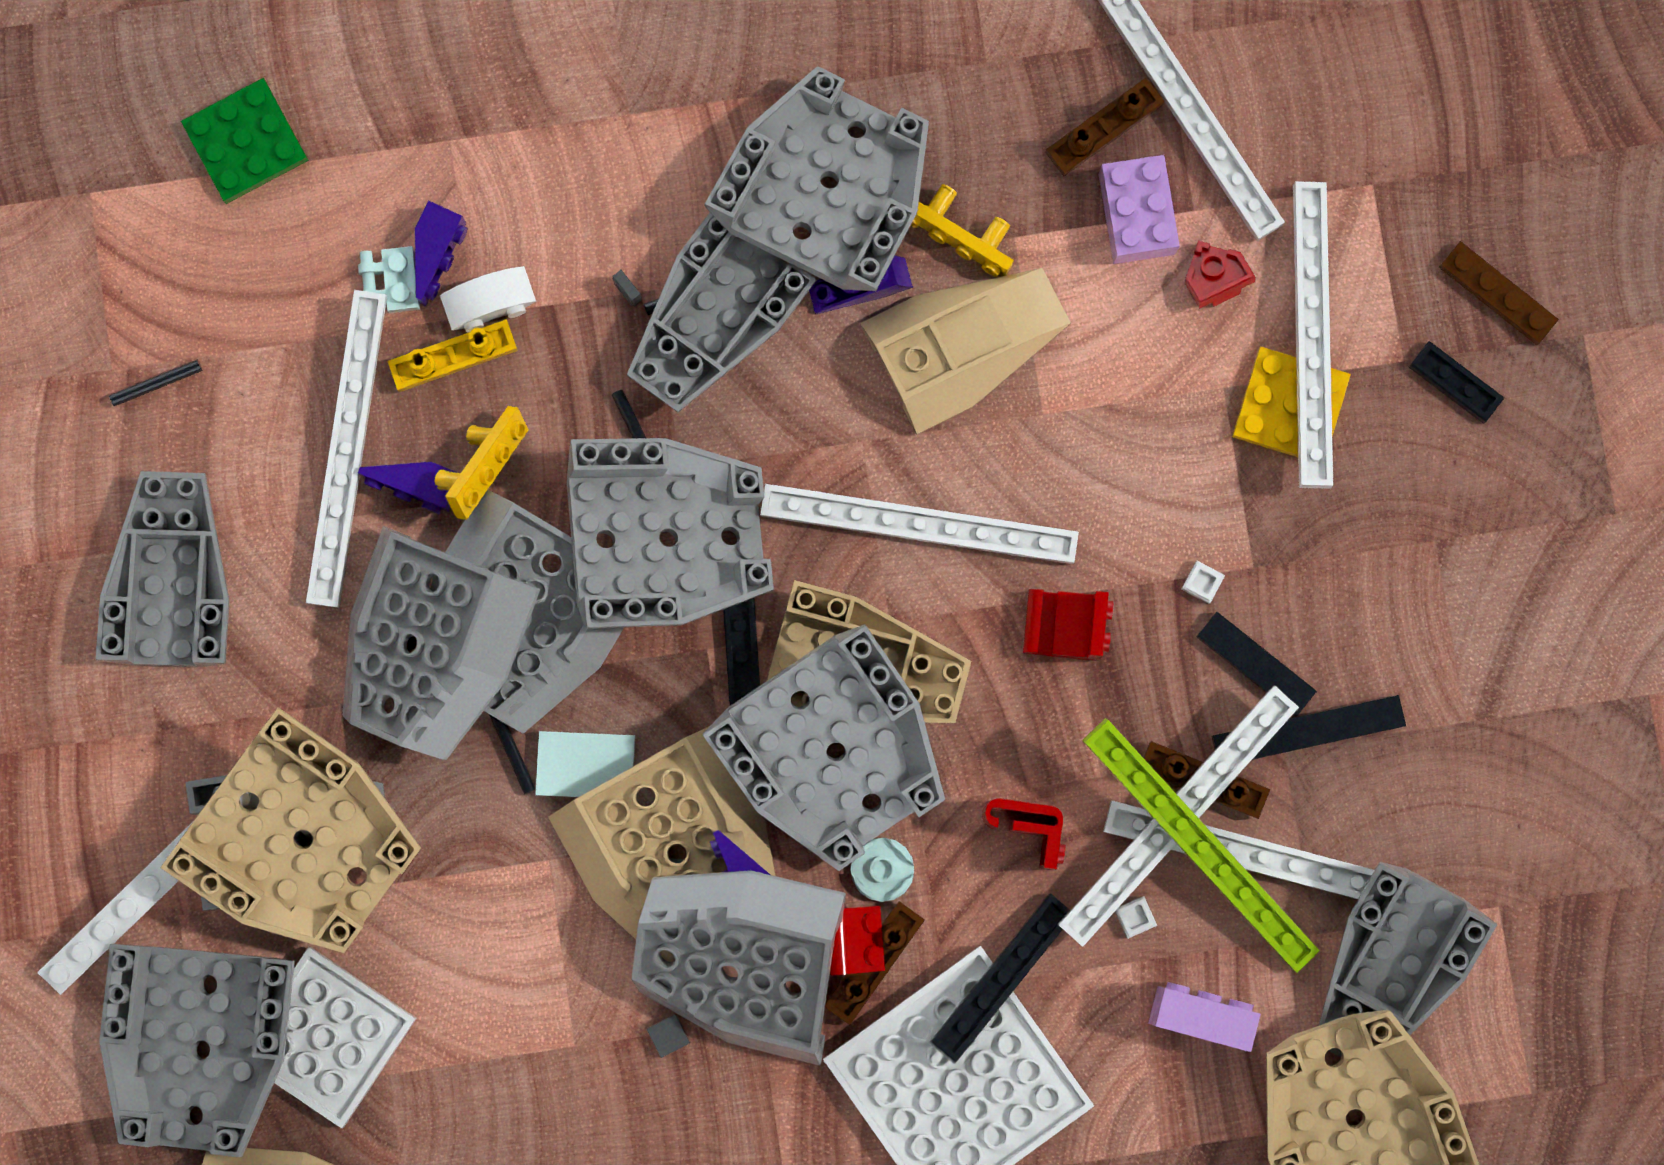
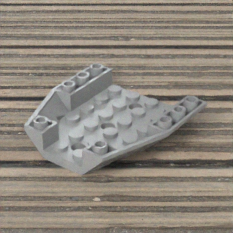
[704,66,929,291]
[567,438,774,628]
[430,490,624,734]
[342,526,540,760]
[703,624,945,871]
[632,871,846,1066]
[99,944,295,1157]

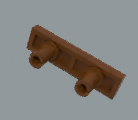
[1045,78,1165,177]
[1143,741,1271,819]
[825,901,925,1025]

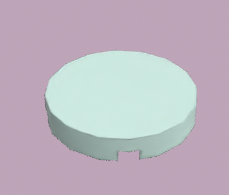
[850,838,914,902]

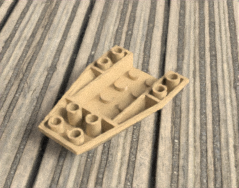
[860,268,1071,435]
[767,580,972,723]

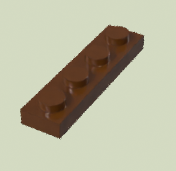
[1439,241,1559,346]

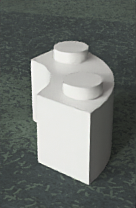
[440,266,536,333]

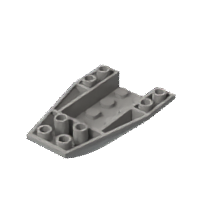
[627,212,816,412]
[96,471,230,667]
[1318,862,1497,1057]

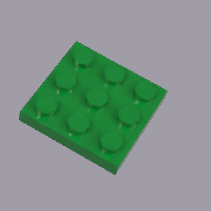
[181,77,309,204]

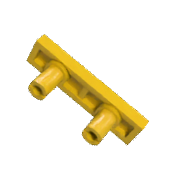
[910,184,1014,277]
[387,319,518,392]
[435,406,529,520]

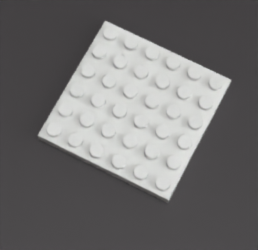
[823,946,1094,1165]

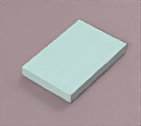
[536,731,635,797]

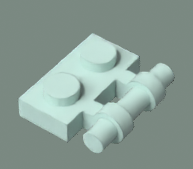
[358,246,420,313]

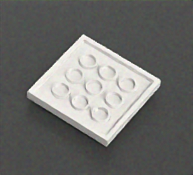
[274,947,417,1128]

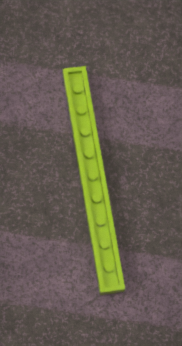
[1082,718,1320,973]

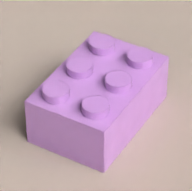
[1099,155,1180,264]
[1148,982,1261,1052]

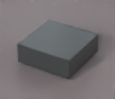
[612,270,642,307]
[647,1014,690,1058]

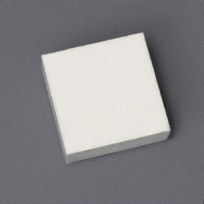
[1181,561,1225,604]
[1115,896,1157,939]

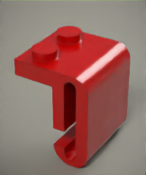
[1023,589,1114,661]
[982,798,1066,870]
[829,906,885,975]

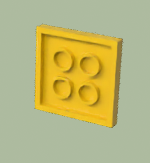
[1232,346,1351,457]

